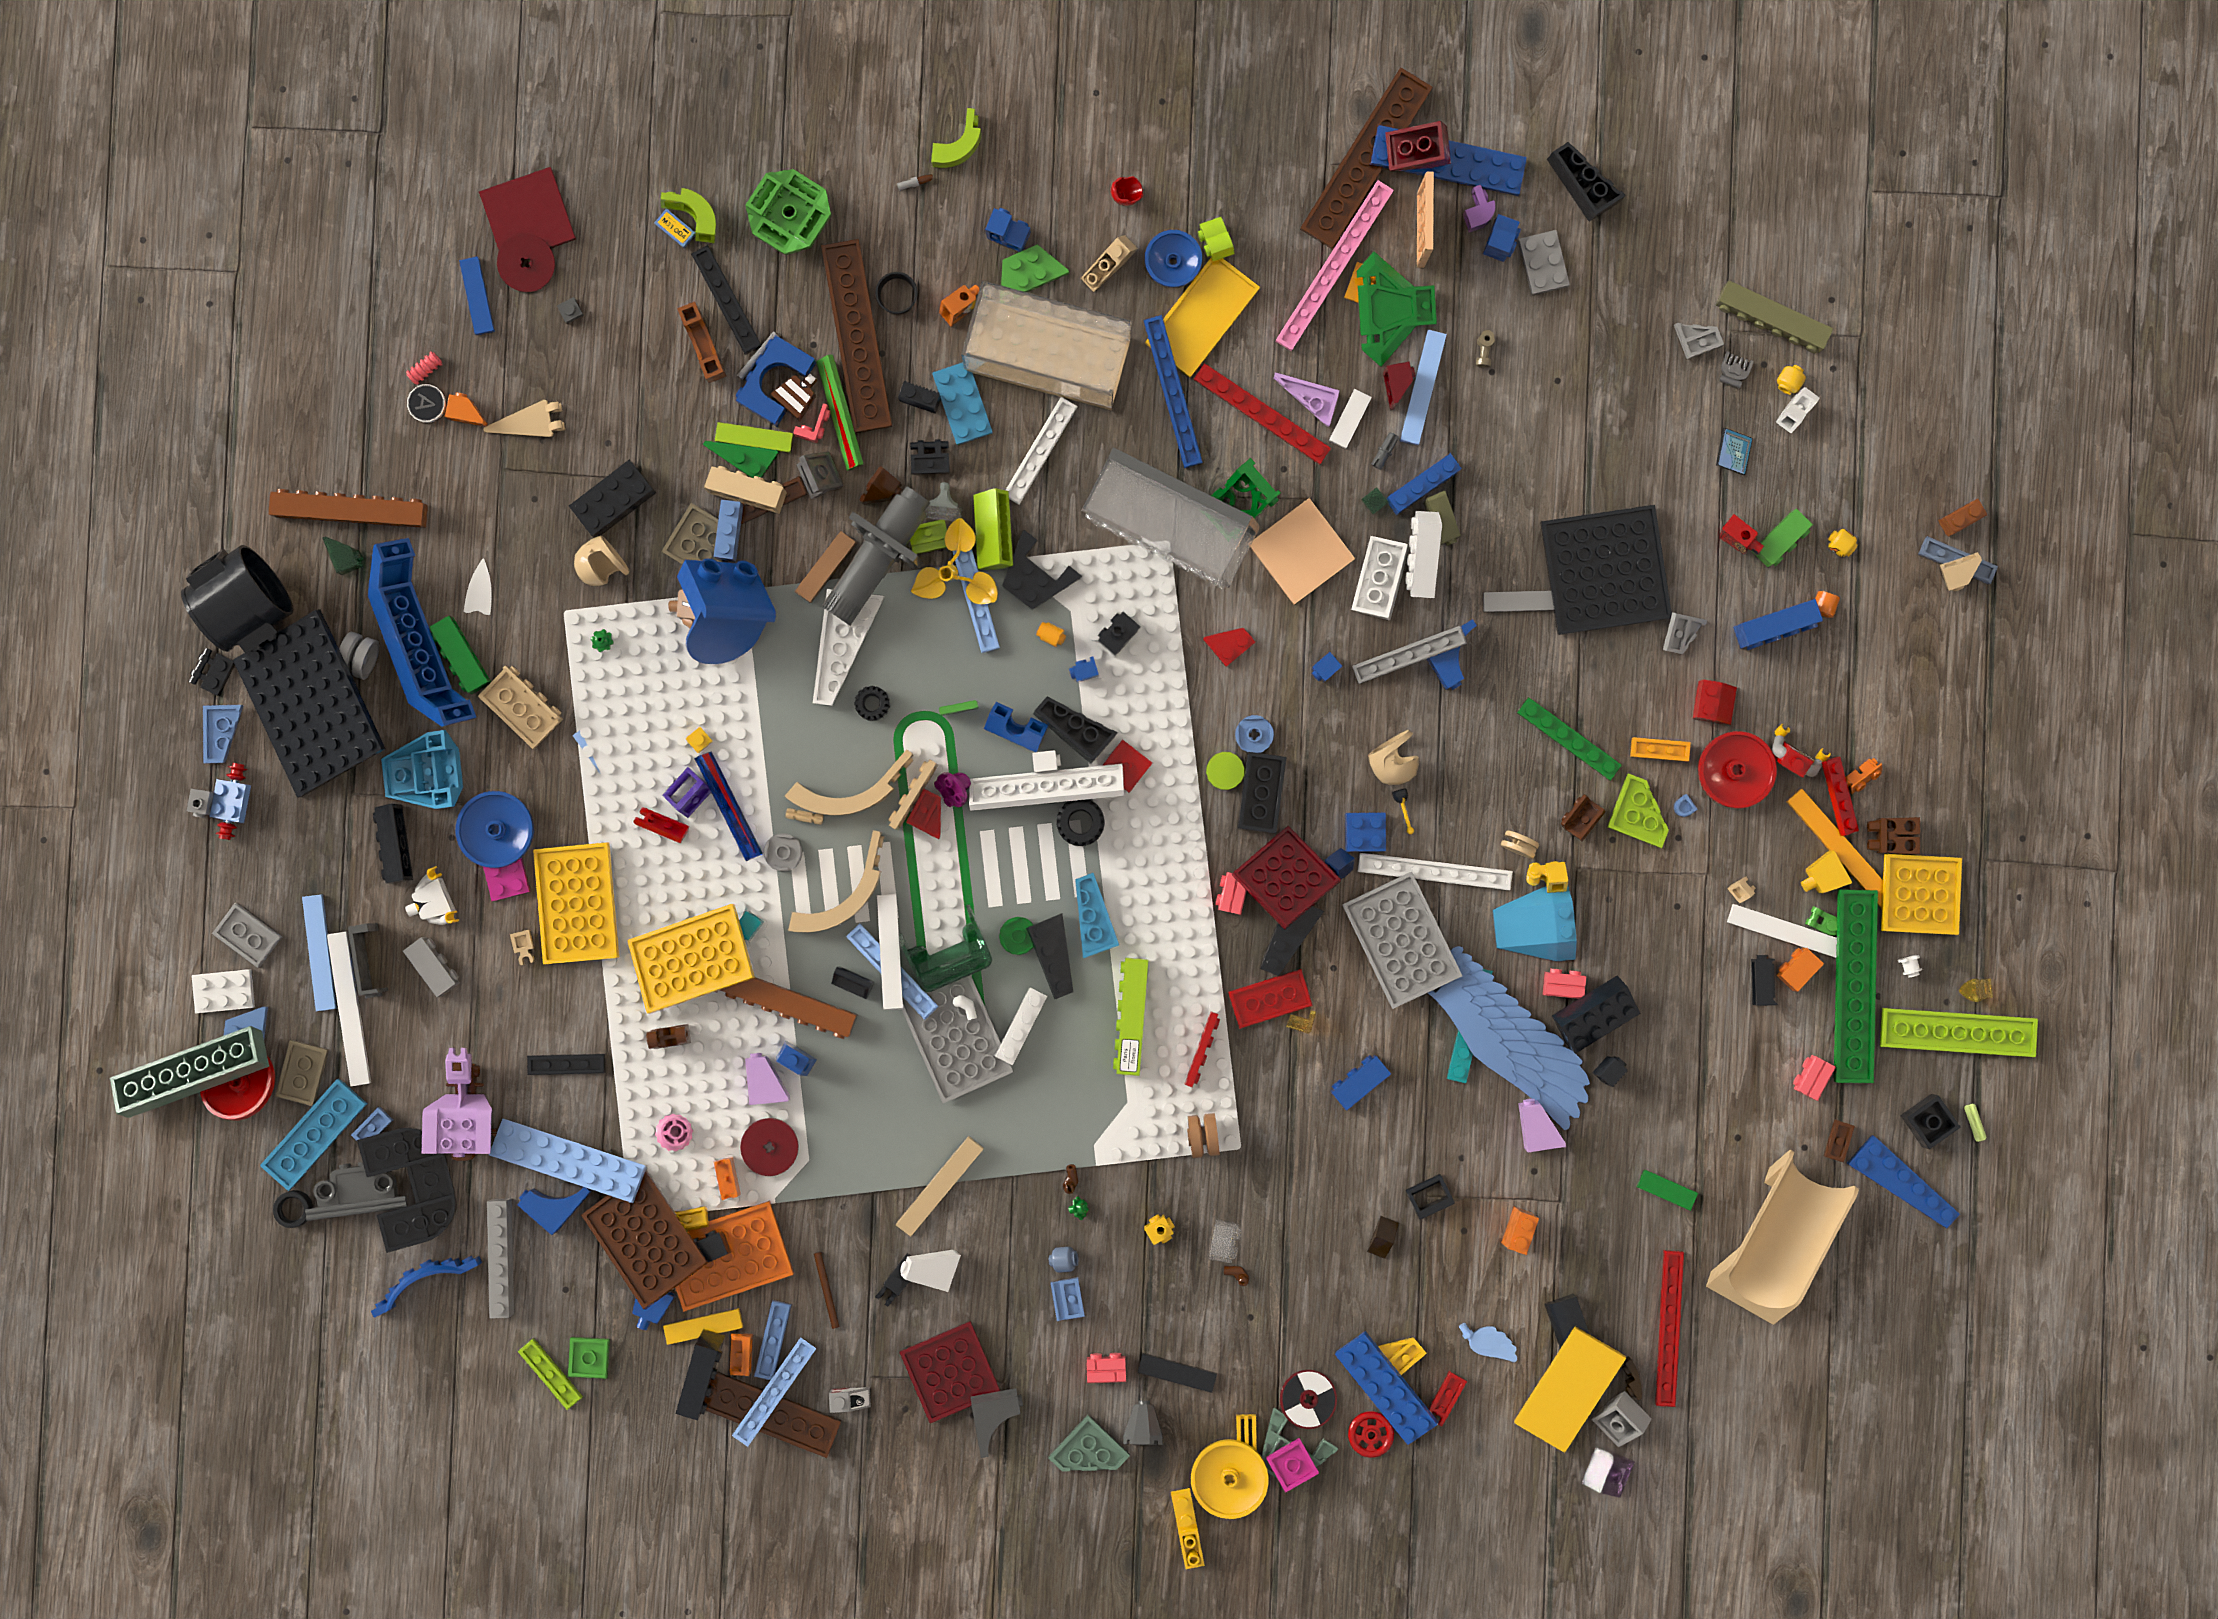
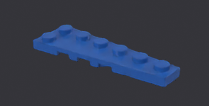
[1847,1135,1960,1228]

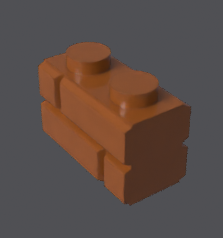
[1938,499,1987,537]

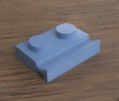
[1050,1277,1085,1321]

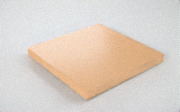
[1417,172,1434,268]
[1248,498,1355,605]

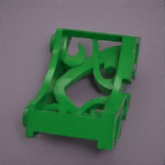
[1199,458,1281,543]

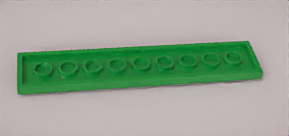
[1834,890,1878,1083]

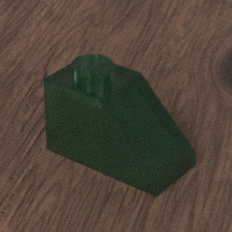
[323,536,363,575]

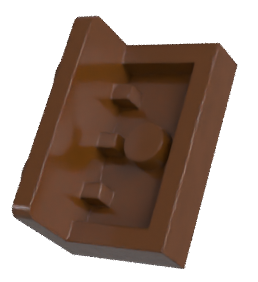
[1561,794,1606,842]

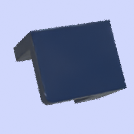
[1325,848,1355,880]

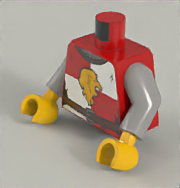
[1772,724,1831,778]

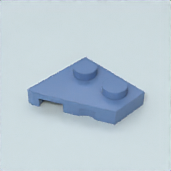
[224,1007,268,1038]

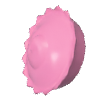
[655,1114,693,1152]

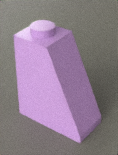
[745,1053,790,1105]
[1518,1099,1566,1152]

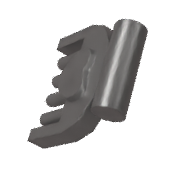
[1719,351,1754,389]

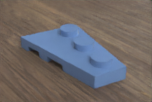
[203,705,244,763]

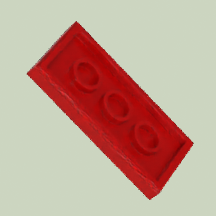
[1228,969,1313,1029]

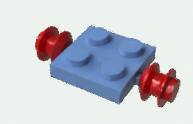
[210,763,251,840]

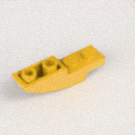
[1171,1488,1205,1569]

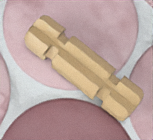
[786,808,824,825]

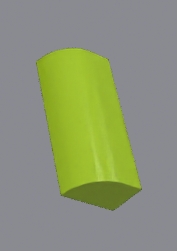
[973,488,1013,570]

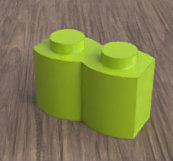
[1198,217,1234,261]

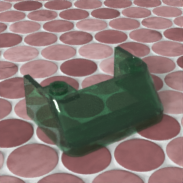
[898,904,992,992]

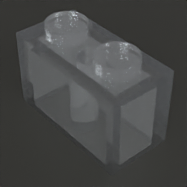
[1208,1219,1241,1264]

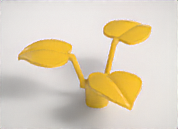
[911,518,998,604]

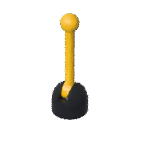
[1392,788,1414,835]

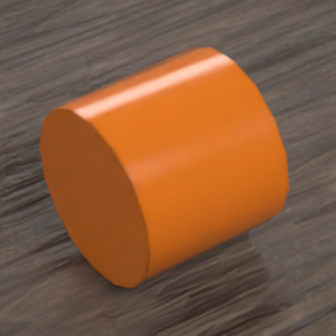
[1815,591,1840,618]

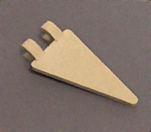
[484,400,566,437]

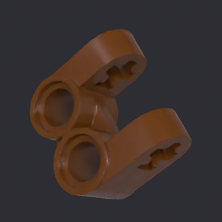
[646,1024,691,1049]

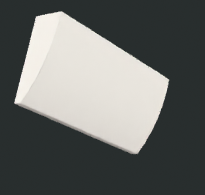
[1351,536,1409,620]

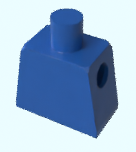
[776,1041,817,1076]
[632,1292,677,1330]

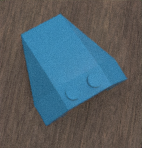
[381,730,463,809]
[1493,886,1577,961]

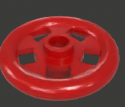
[1348,1411,1394,1458]

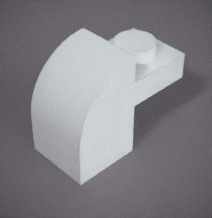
[1776,387,1820,433]

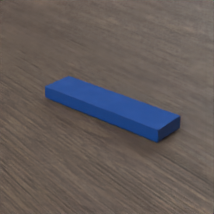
[459,256,495,336]

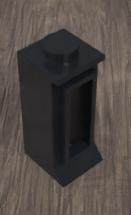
[1751,955,1778,1006]

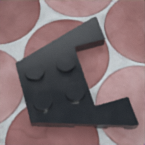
[1002,530,1082,610]

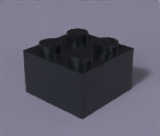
[1900,1094,1961,1149]

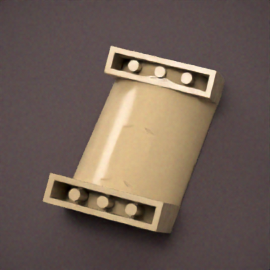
[1706,1150,1859,1325]

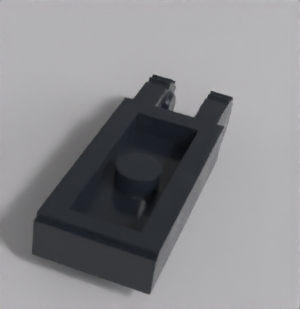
[875,1253,911,1307]

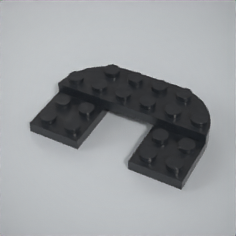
[357,1127,456,1253]

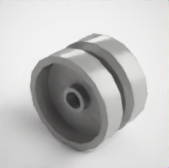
[339,631,380,680]

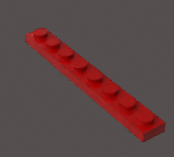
[1194,363,1331,465]

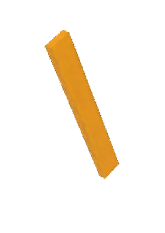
[1786,789,1883,910]

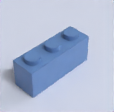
[714,500,743,562]

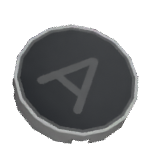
[407,384,446,423]

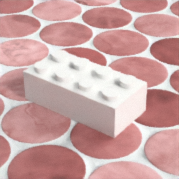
[1405,511,1442,598]

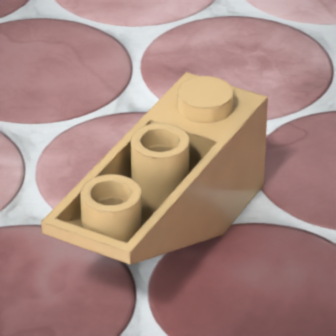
[1081,235,1138,292]

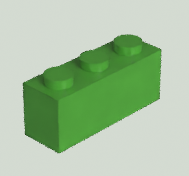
[1754,508,1813,567]

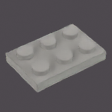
[1518,230,1570,295]

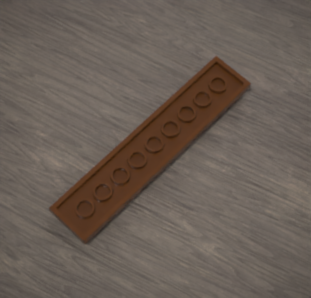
[1300,67,1433,249]
[821,239,892,433]

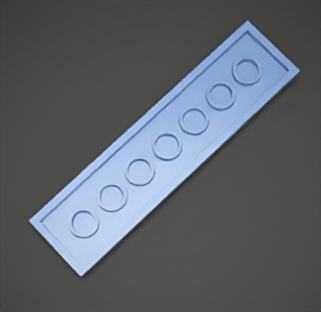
[489,1119,647,1203]

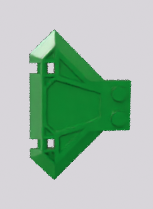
[1357,251,1437,367]

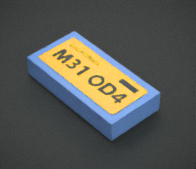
[654,209,695,248]

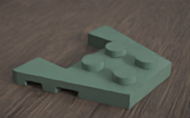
[1261,1407,1338,1478]

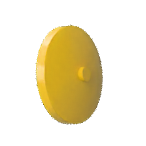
[1191,1439,1269,1519]

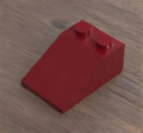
[1385,121,1451,171]

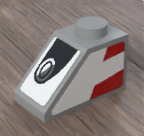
[829,1387,871,1413]

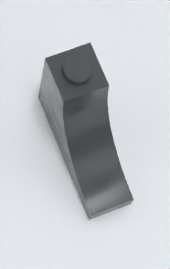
[971,1388,1023,1458]

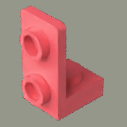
[793,403,831,443]

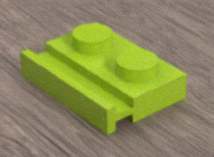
[910,519,947,554]

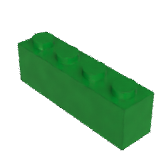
[429,616,491,694]

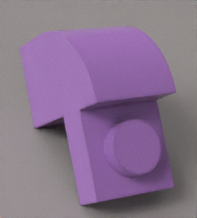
[1463,185,1495,233]

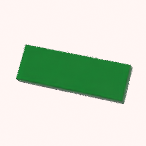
[1636,1169,1698,1211]

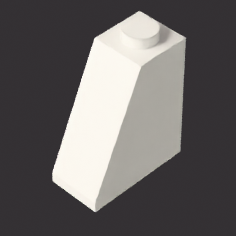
[900,1250,961,1292]

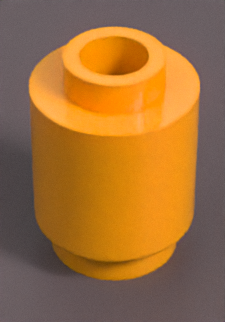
[1036,622,1066,647]

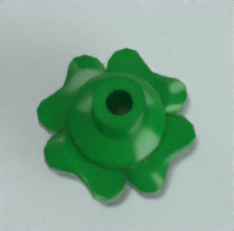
[590,629,614,652]
[1068,1196,1089,1220]

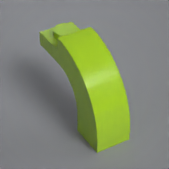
[931,108,982,168]
[661,188,716,243]

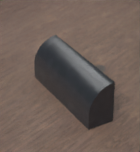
[1544,1294,1590,1349]

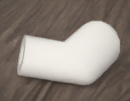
[953,995,977,1020]

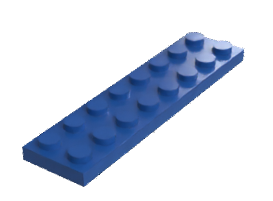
[1370,125,1527,196]

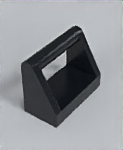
[831,966,875,999]
[1405,1174,1455,1220]

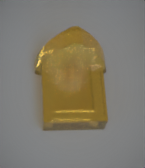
[1959,978,1993,1002]
[1286,1010,1316,1034]

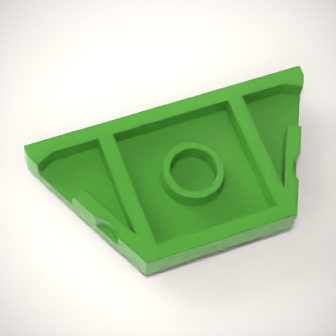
[1001,244,1069,301]

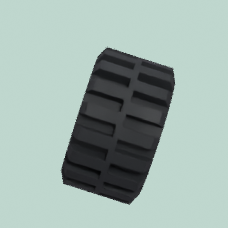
[1056,799,1105,846]

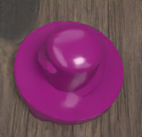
[934,772,971,807]

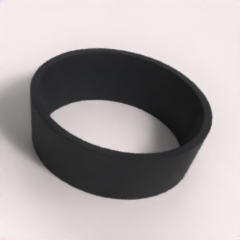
[876,272,917,314]

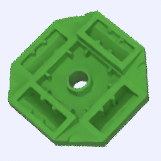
[745,169,831,255]

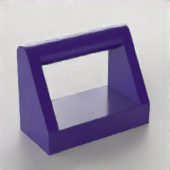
[662,767,713,818]

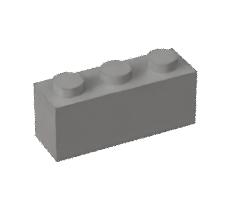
[403,937,460,997]

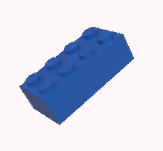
[1733,599,1823,650]

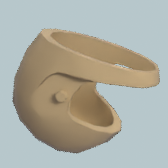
[574,536,630,586]
[1368,730,1419,785]

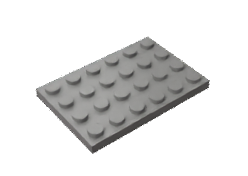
[1342,872,1462,1009]
[901,966,1014,1103]

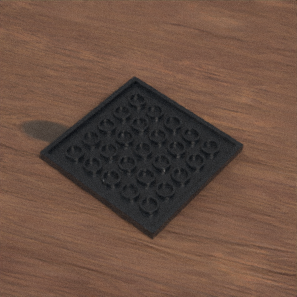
[1540,505,1672,635]

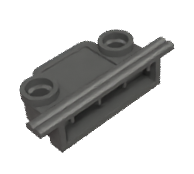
[305,1162,407,1221]

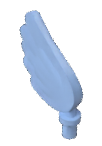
[1459,1323,1517,1362]

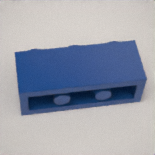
[1330,1055,1391,1111]

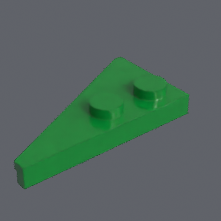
[703,441,779,478]

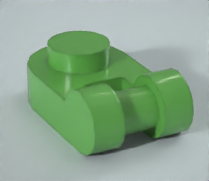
[1805,906,1837,935]

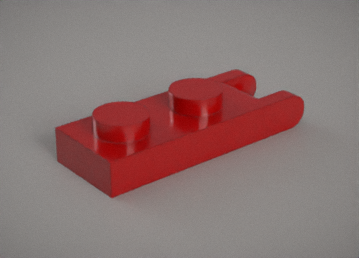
[633,807,689,843]
[1428,1371,1467,1427]

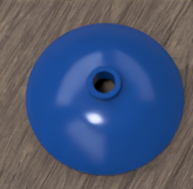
[1145,230,1202,288]

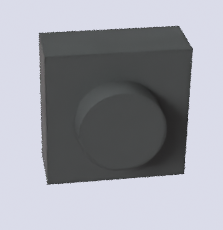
[557,297,584,324]

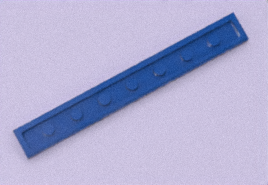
[1143,315,1203,468]

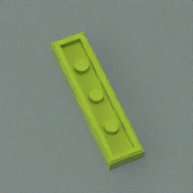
[715,422,794,453]
[518,1338,583,1410]

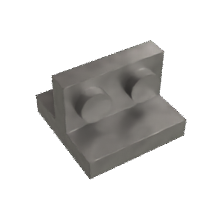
[796,451,844,499]

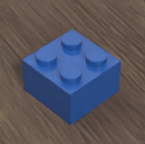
[1345,813,1386,852]

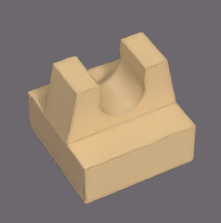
[1727,877,1756,903]

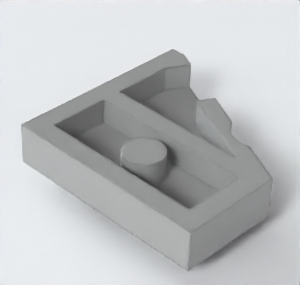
[1674,323,1724,359]
[1663,612,1707,654]

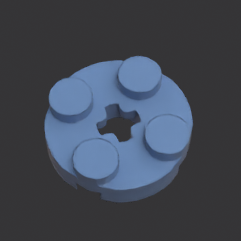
[1235,715,1274,753]

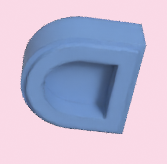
[1674,794,1698,817]

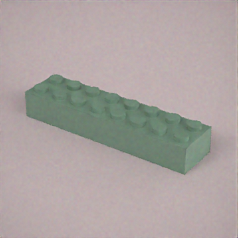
[110,1026,269,1118]

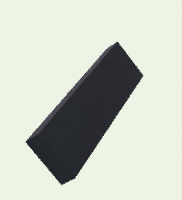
[527,1054,606,1075]
[1137,1353,1217,1393]

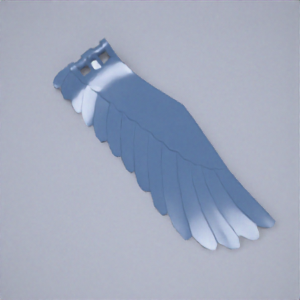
[1428,946,1590,1130]

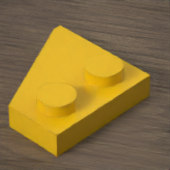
[1378,1337,1426,1375]

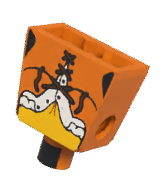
[939,285,982,327]

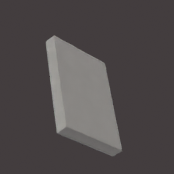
[212,903,282,968]

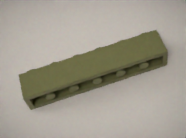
[1715,281,1833,353]

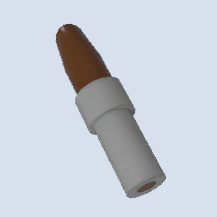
[897,174,933,191]

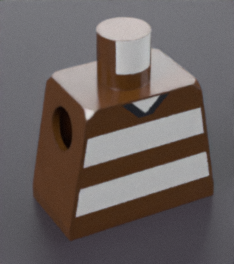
[771,373,817,422]

